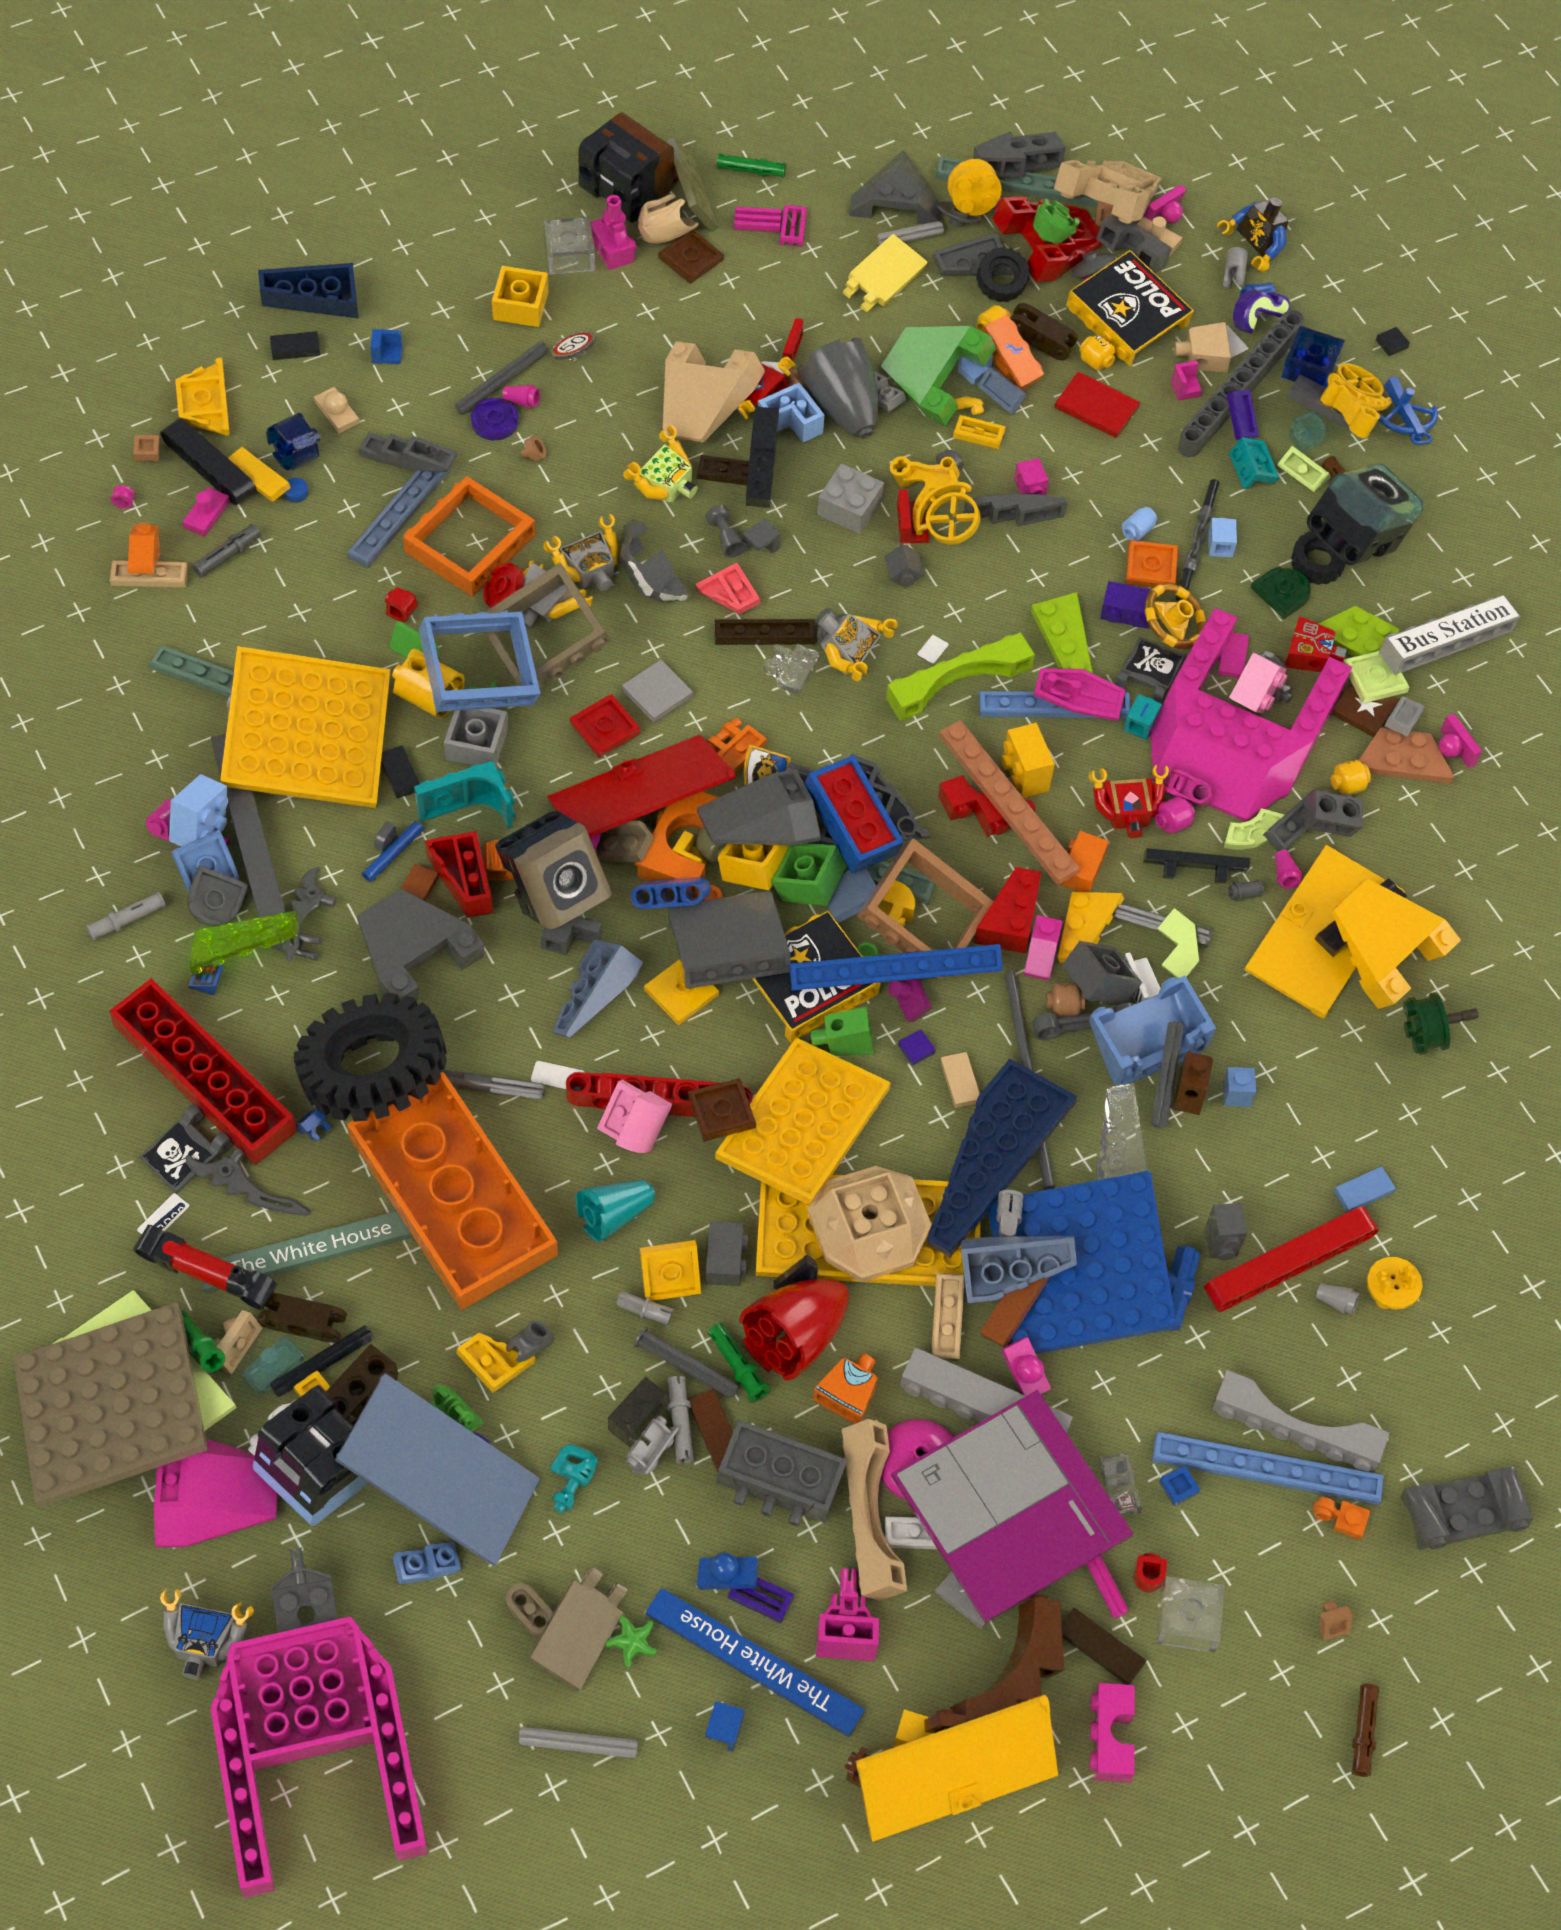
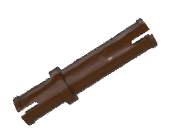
[1351,1684,1379,1777]

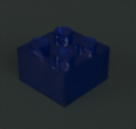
[1281,325,1345,387]

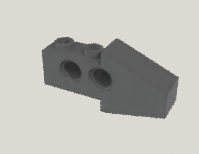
[973,131,1066,177]

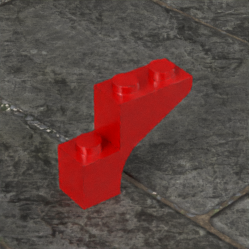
[938,775,1036,837]

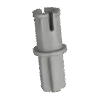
[616,1291,673,1326]

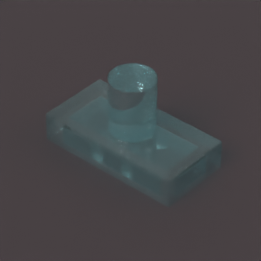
[241,1336,304,1396]

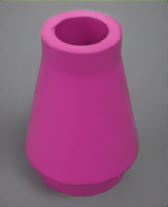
[503,385,540,409]
[1274,850,1302,889]

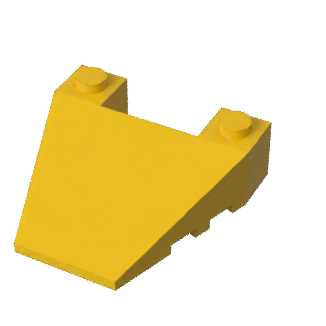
[1332,878,1461,1009]

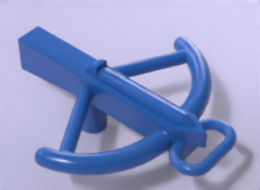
[1378,376,1438,445]

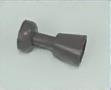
[706,505,746,558]

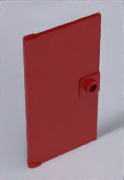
[547,734,736,837]

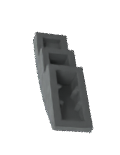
[358,432,457,472]
[963,494,1067,527]

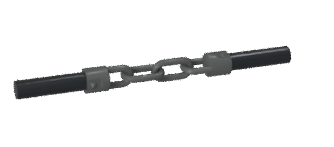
[1176,479,1219,602]

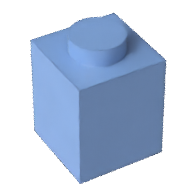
[1223,1067,1256,1107]

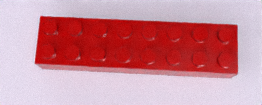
[109,978,297,1166]

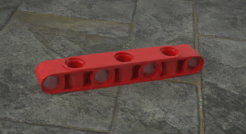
[566,1072,753,1117]

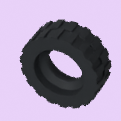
[976,247,1030,302]
[1291,531,1345,585]

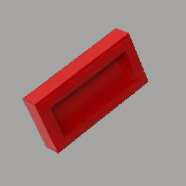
[782,318,804,368]

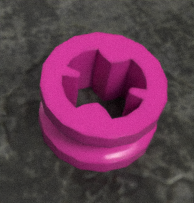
[111,485,135,509]

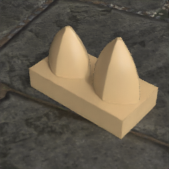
[214,1310,263,1374]

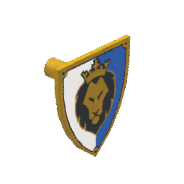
[744,744,791,785]

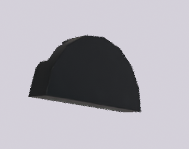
[773,1255,818,1290]

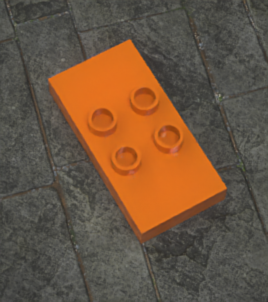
[347,1072,558,1311]

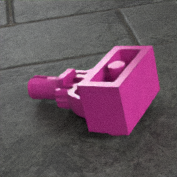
[590,195,637,270]
[816,1568,879,1662]

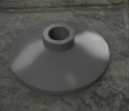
[937,202,982,227]
[1071,251,1116,277]

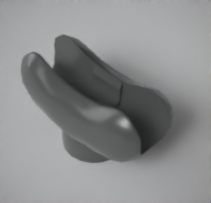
[506,1321,553,1362]

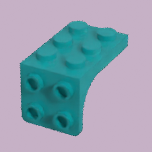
[414,761,516,829]

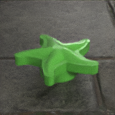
[606,1616,657,1668]

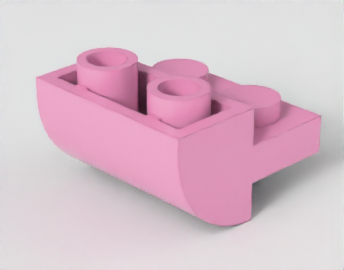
[597,1080,672,1153]

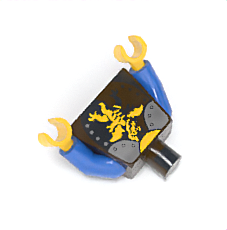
[1217,197,1289,272]

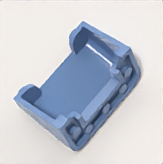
[1089,975,1216,1088]

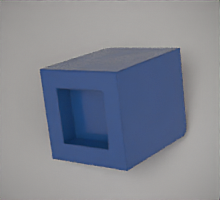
[370,329,403,364]
[706,1701,744,1751]

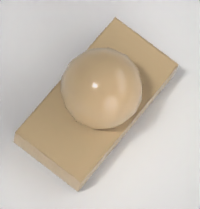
[314,387,360,434]

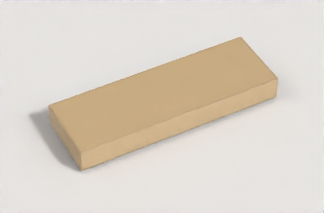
[110,560,188,588]
[931,1273,965,1360]

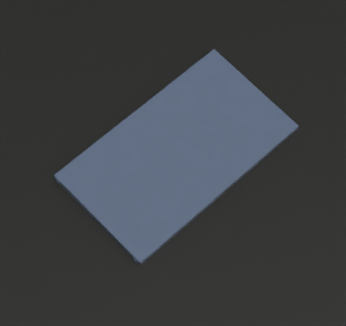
[335,1373,540,1566]

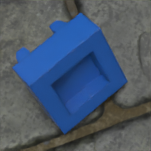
[296,1108,331,1141]
[1159,1465,1200,1506]

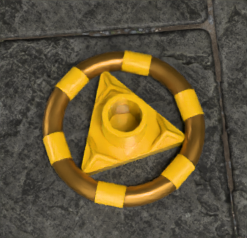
[1145,583,1206,650]

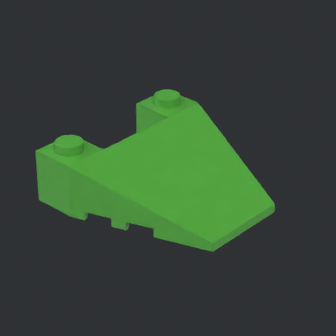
[881,326,996,427]

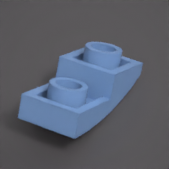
[392,1542,461,1584]

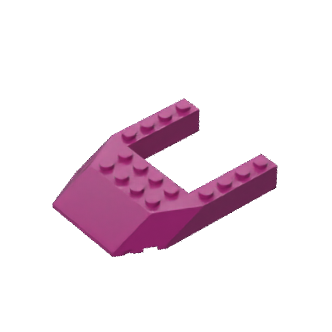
[1150,608,1352,822]
[210,1616,428,1898]

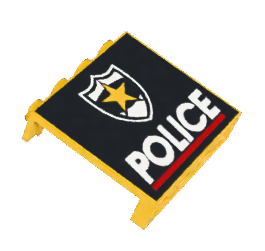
[1066,250,1194,366]
[751,911,881,1043]

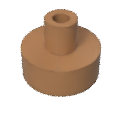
[521,435,546,462]

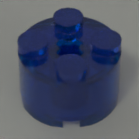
[266,413,320,471]

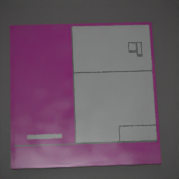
[891,1390,1134,1624]

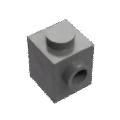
[884,544,924,588]

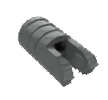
[270,926,323,961]

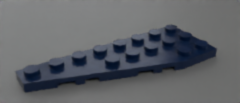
[927,1059,1077,1258]

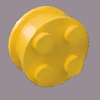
[947,159,1002,216]

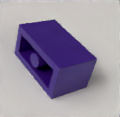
[1100,581,1151,629]

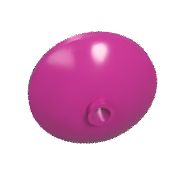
[881,1419,954,1500]

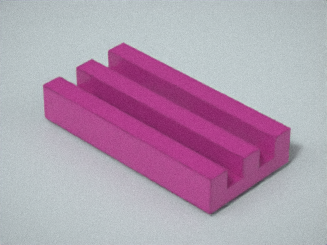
[779,205,807,247]
[734,207,781,232]

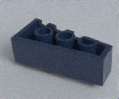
[258,263,359,319]

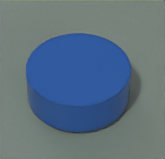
[284,478,308,502]

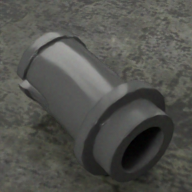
[1228,880,1264,901]

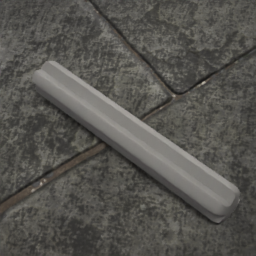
[518,1727,638,1758]

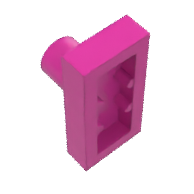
[183,487,230,537]

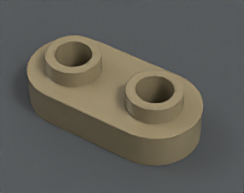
[506,1583,553,1637]

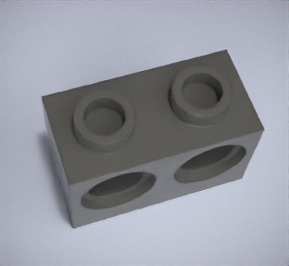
[1304,790,1363,837]

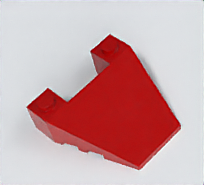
[992,197,1104,282]

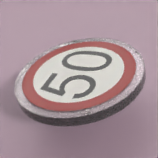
[551,331,596,361]

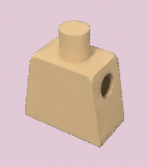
[1174,322,1231,373]

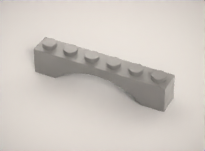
[1212,1370,1389,1473]

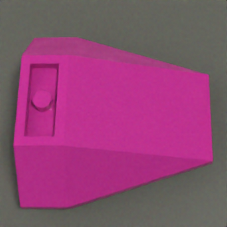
[154,1439,278,1548]

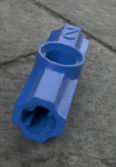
[1168,1246,1200,1331]

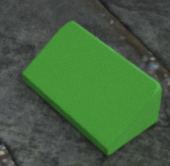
[390,621,439,660]

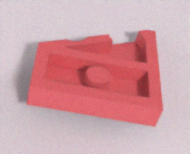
[695,563,761,615]

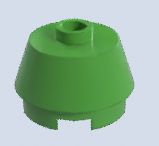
[1033,199,1079,244]

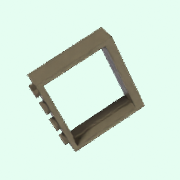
[485,563,611,690]

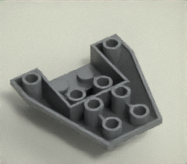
[697,769,821,845]

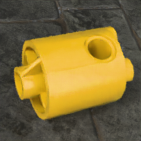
[392,648,465,719]

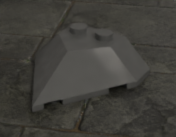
[849,151,941,224]
[819,754,931,845]

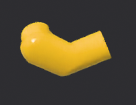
[954,396,984,415]

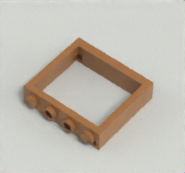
[857,838,994,980]

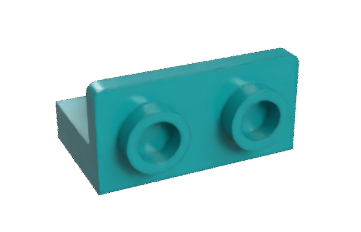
[1229,437,1279,489]

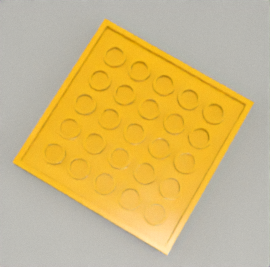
[220,646,390,808]

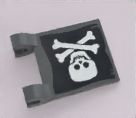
[1115,637,1185,704]
[139,1104,233,1194]

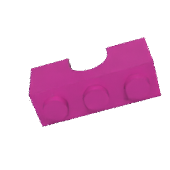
[1089,1683,1135,1783]

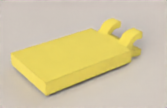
[843,234,928,313]

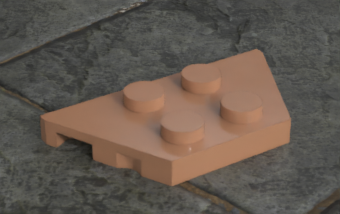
[1359,728,1454,784]

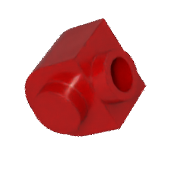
[385,587,418,622]
[1134,1553,1167,1593]

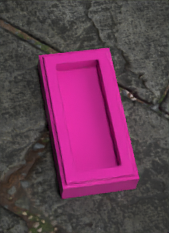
[1218,633,1249,678]

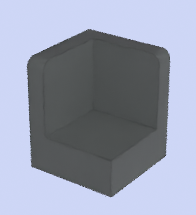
[742,518,781,553]

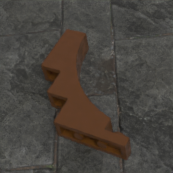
[924,1595,1065,1733]

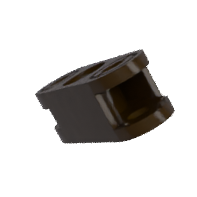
[1010,303,1078,361]
[257,1293,347,1343]

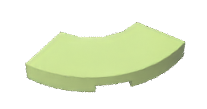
[1224,808,1285,850]

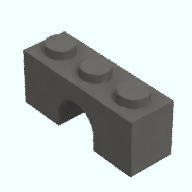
[1096,215,1172,273]

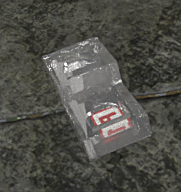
[1100,1453,1142,1516]

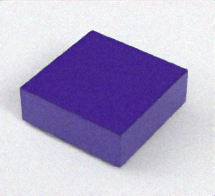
[898,1029,936,1066]

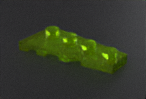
[189,911,299,975]

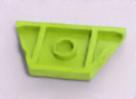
[1318,606,1399,657]

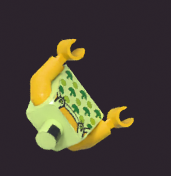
[623,425,698,502]

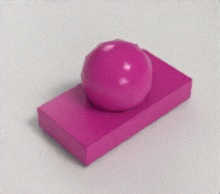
[1143,184,1187,224]
[1439,713,1482,768]
[1000,1337,1051,1396]

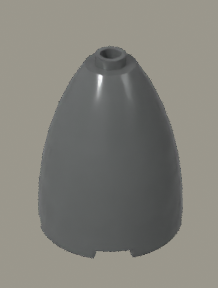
[798,337,878,439]

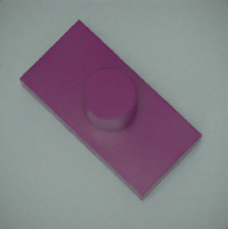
[888,979,932,1022]

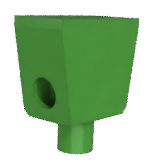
[811,1007,874,1056]

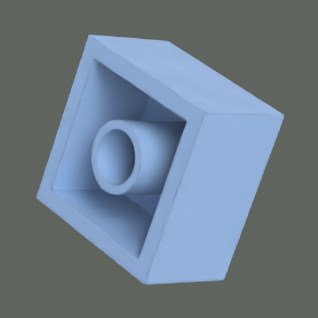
[169,774,228,846]

